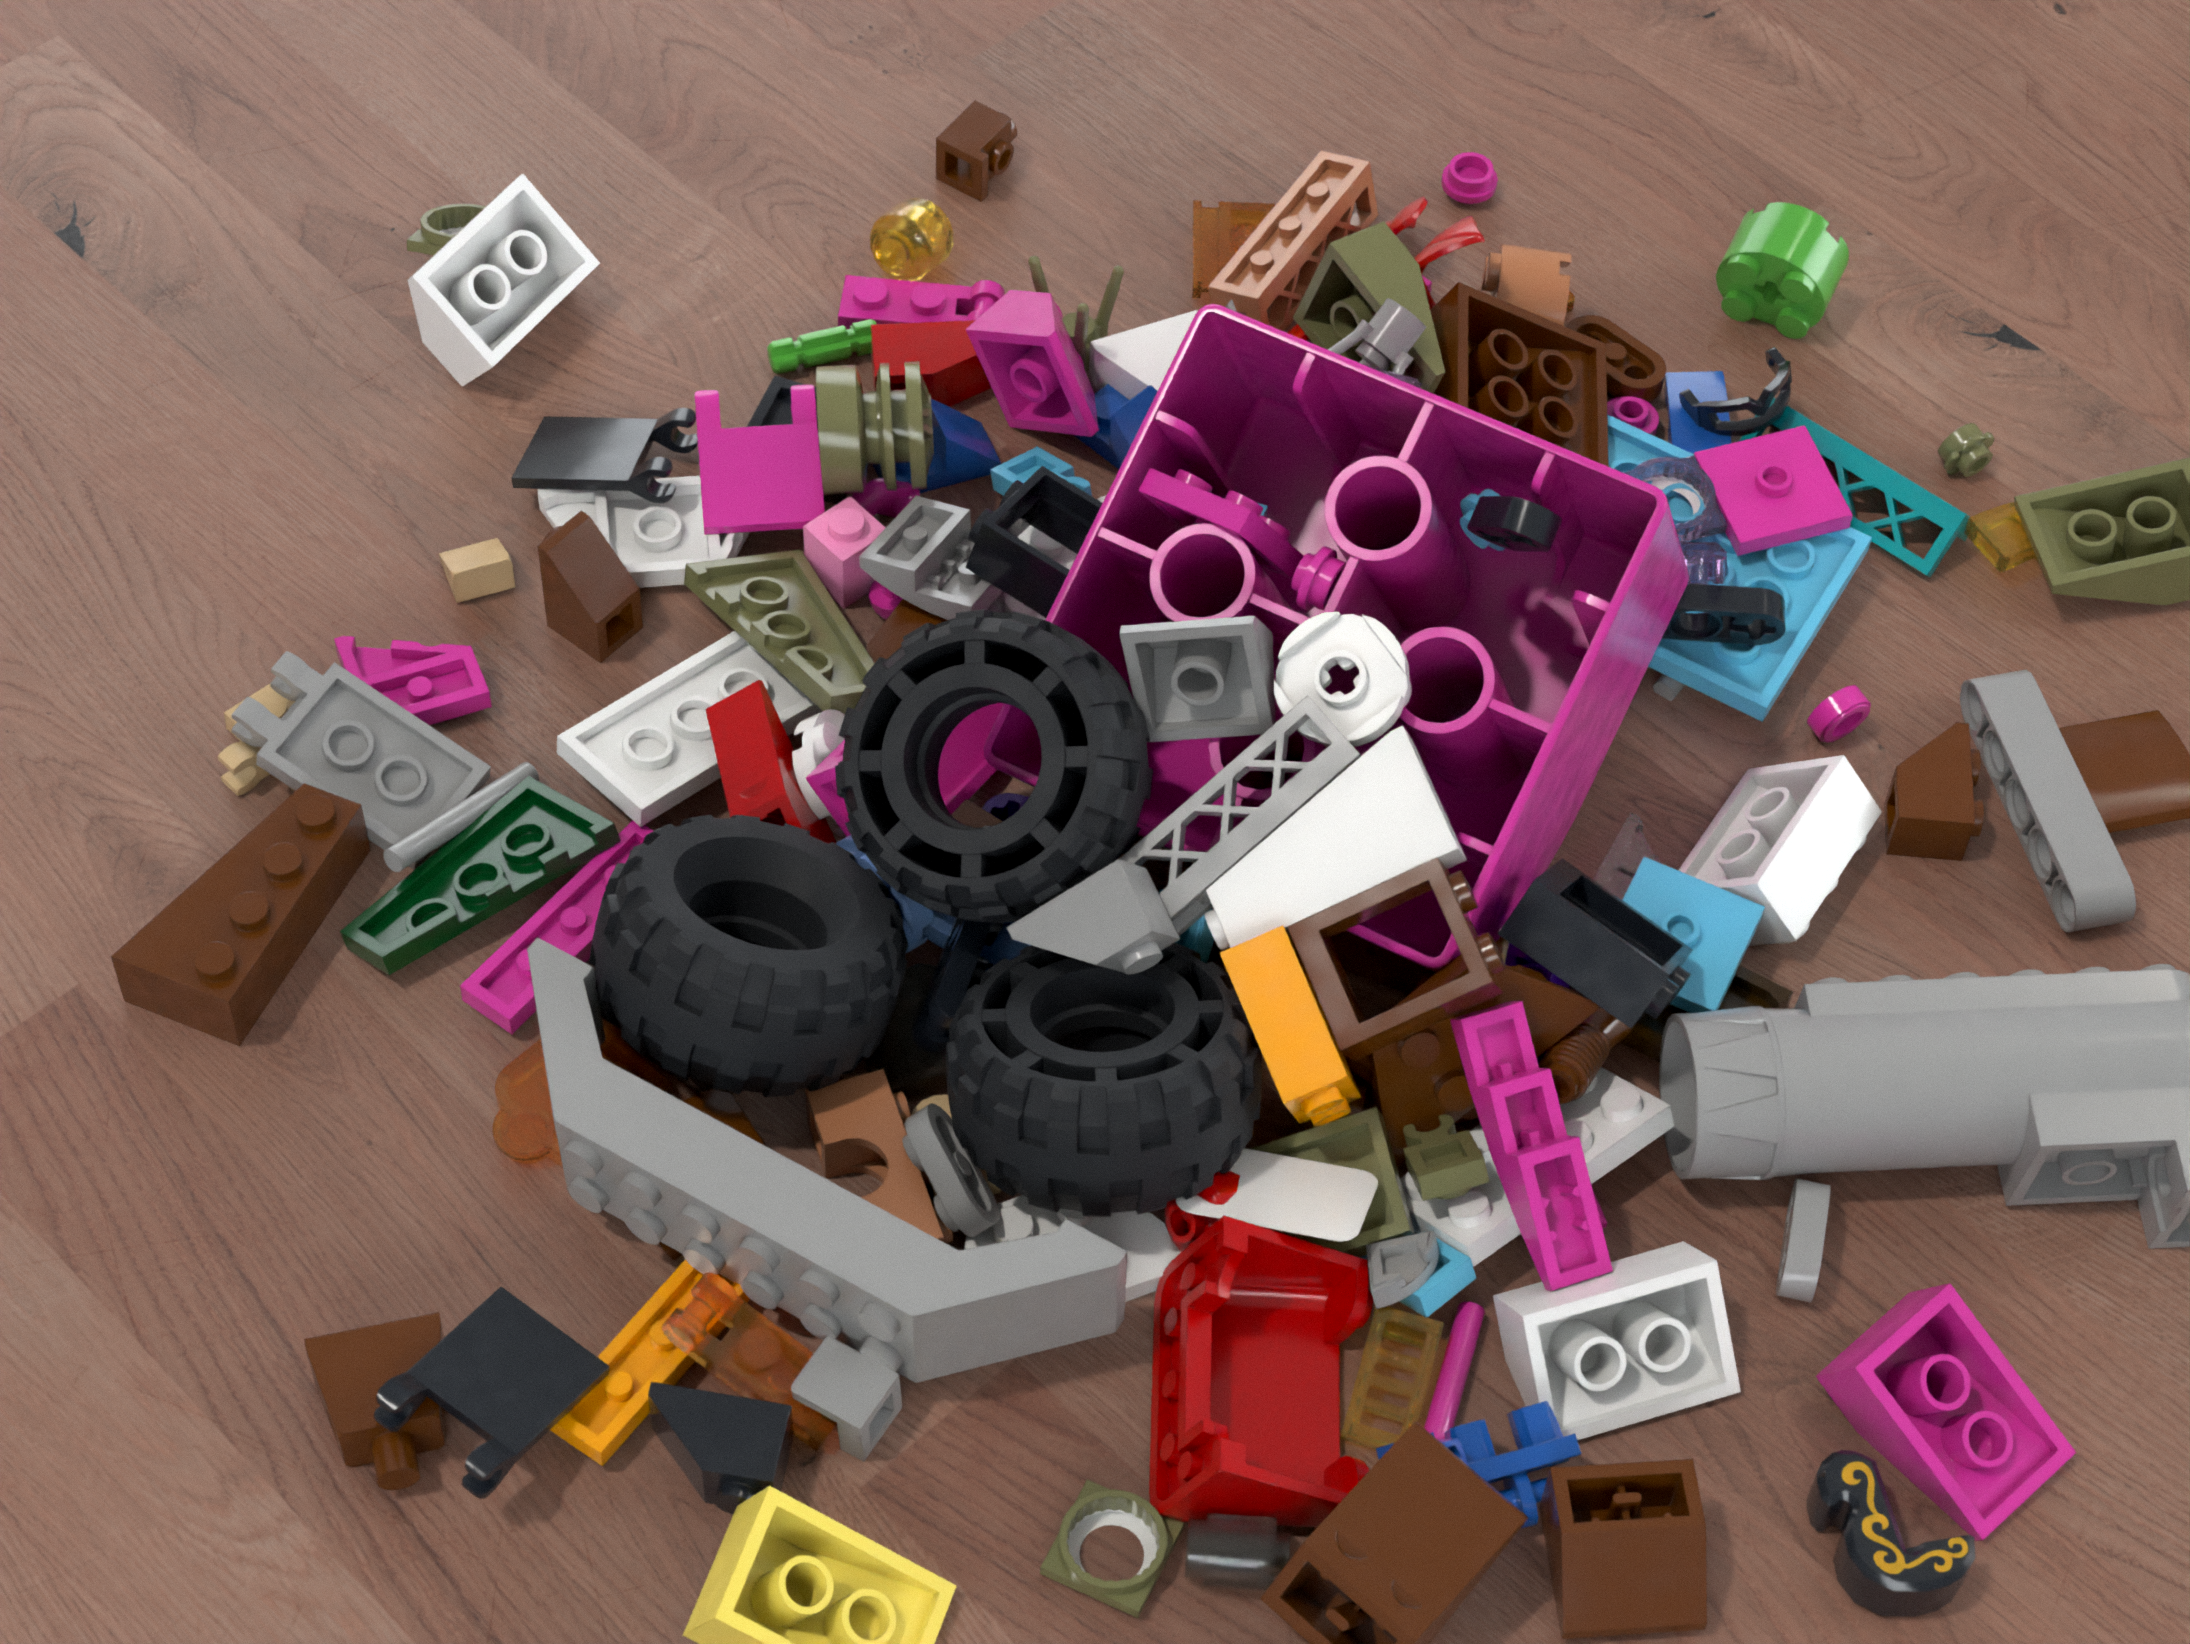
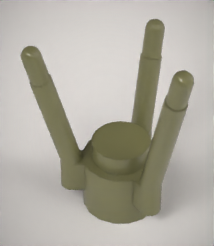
[1028,256,1124,372]

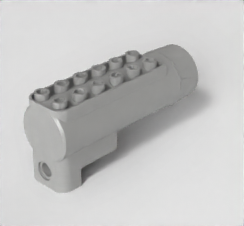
[1659,964,2190,1249]

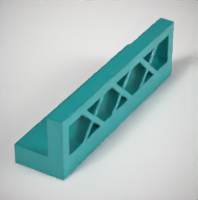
[1739,398,1978,578]

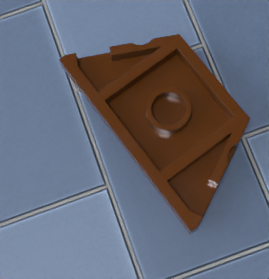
[1367,954,1600,1167]

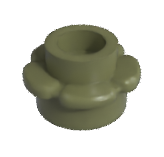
[1938,423,1994,477]

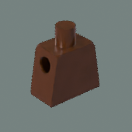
[304,1312,447,1490]

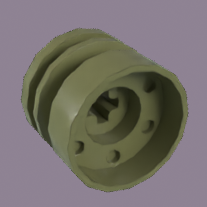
[816,361,934,495]

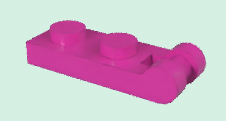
[838,275,1005,329]

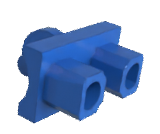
[1444,1401,1581,1528]

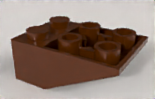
[1260,1422,1528,1644]

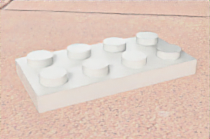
[557,631,823,827]
[1400,1067,1675,1267]

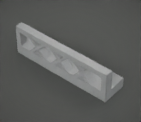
[1120,695,1361,936]

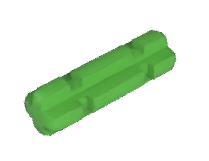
[767,319,877,374]

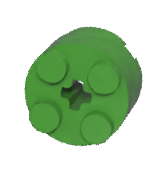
[1716,202,1849,339]

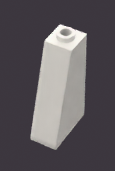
[1204,726,1467,951]

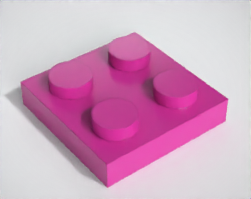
[1138,468,1304,579]

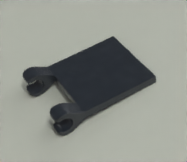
[511,408,698,504]
[373,1286,610,1499]

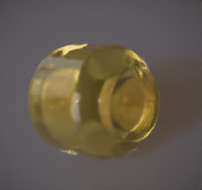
[869,197,954,281]

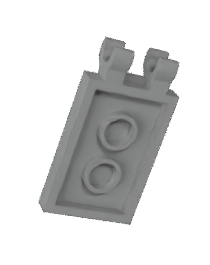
[231,651,491,870]

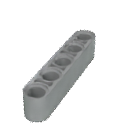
[1960,670,2136,932]

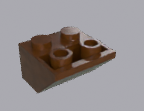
[1539,1459,1707,1639]

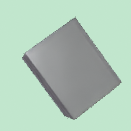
[1119,616,1276,742]

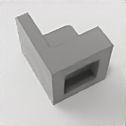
[791,1336,902,1462]

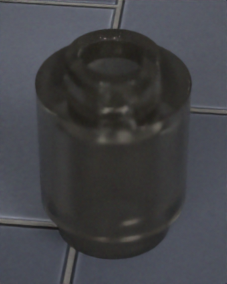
[1185,1513,1290,1591]

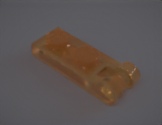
[662,1272,837,1452]

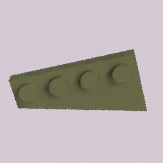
[684,549,874,714]

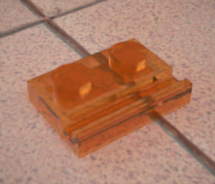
[1192,200,1275,298]

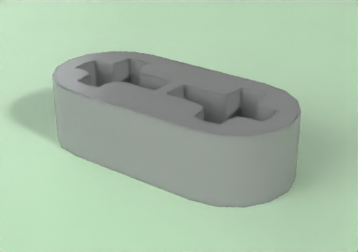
[1776,1178,1831,1303]

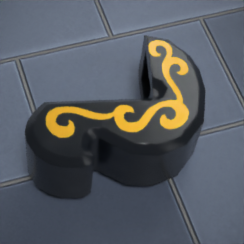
[1806,1450,1976,1617]

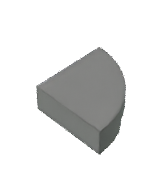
[1366,1230,1439,1309]

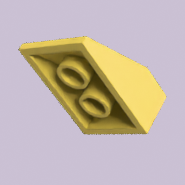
[683,1486,957,1644]

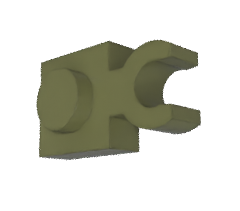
[1403,1114,1490,1201]

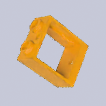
[1220,925,1362,1127]

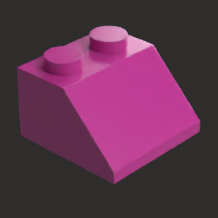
[965,290,1099,437]

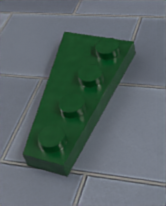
[340,776,621,975]

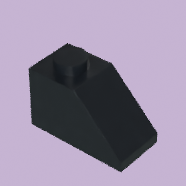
[648,1382,793,1515]

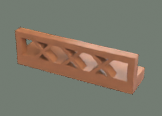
[1208,151,1378,332]

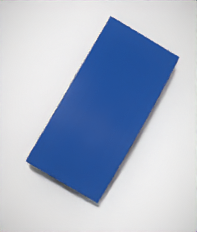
[1664,371,1731,454]

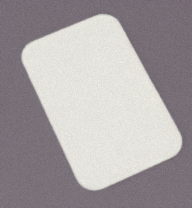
[1176,1148,1378,1241]

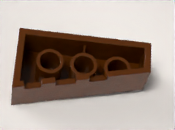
[111,783,370,1046]

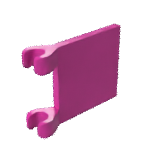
[695,384,825,535]

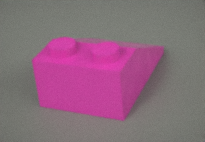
[1815,1283,2076,1541]

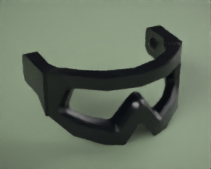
[1679,347,1792,436]

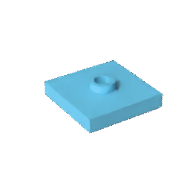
[1623,857,1765,1013]

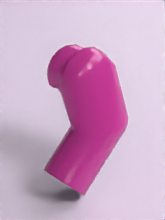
[851,478,920,518]

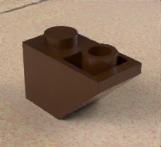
[537,511,643,663]
[1884,722,1984,861]

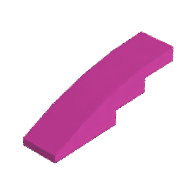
[1450,1001,1613,1291]

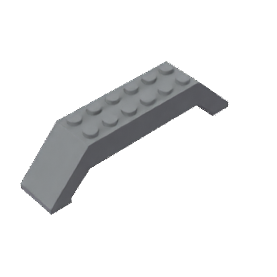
[527,937,1127,1383]

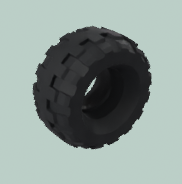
[835,609,1153,924]
[589,815,908,1097]
[946,943,1262,1217]

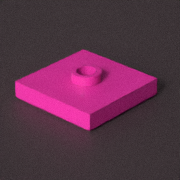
[1691,425,1853,556]

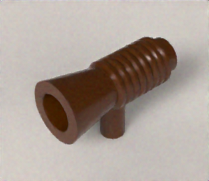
[1538,1006,1635,1104]

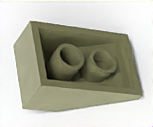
[1293,221,1445,393]
[2014,458,2190,605]

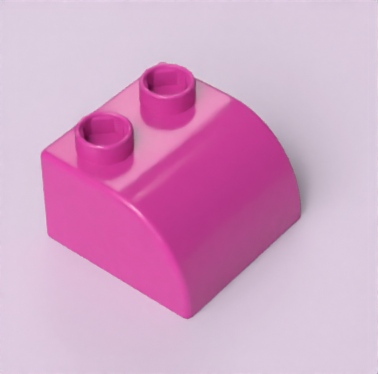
[984,304,1689,972]

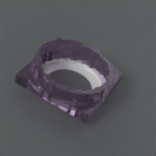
[1622,455,1728,543]

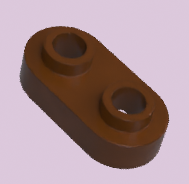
[1566,315,1666,402]

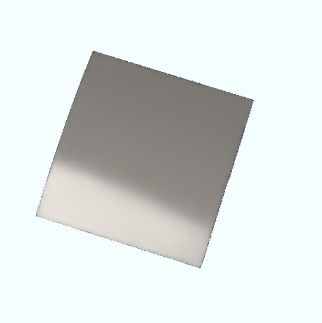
[859,496,1003,620]

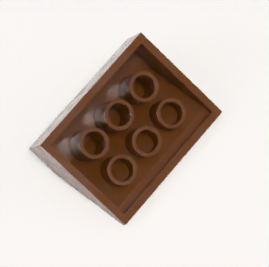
[1430,282,1609,467]

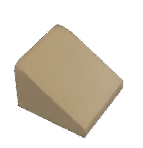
[439,538,515,603]

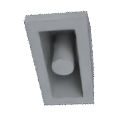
[1006,859,1180,974]

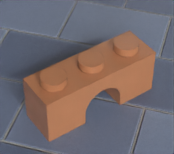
[805,1069,953,1244]

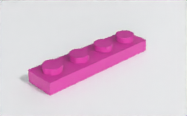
[460,820,653,1034]

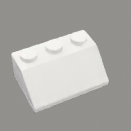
[408,174,600,386]
[1678,755,1882,946]
[1493,1241,1741,1440]

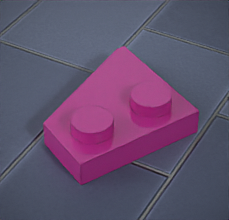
[334,636,492,725]

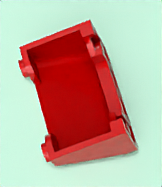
[1149,1215,1373,1528]

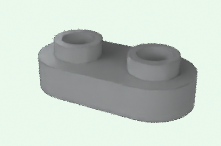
[903,1103,1000,1237]

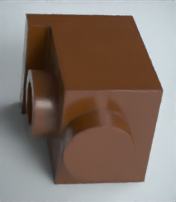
[936,100,1017,202]

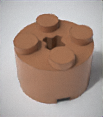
[1481,244,1572,326]

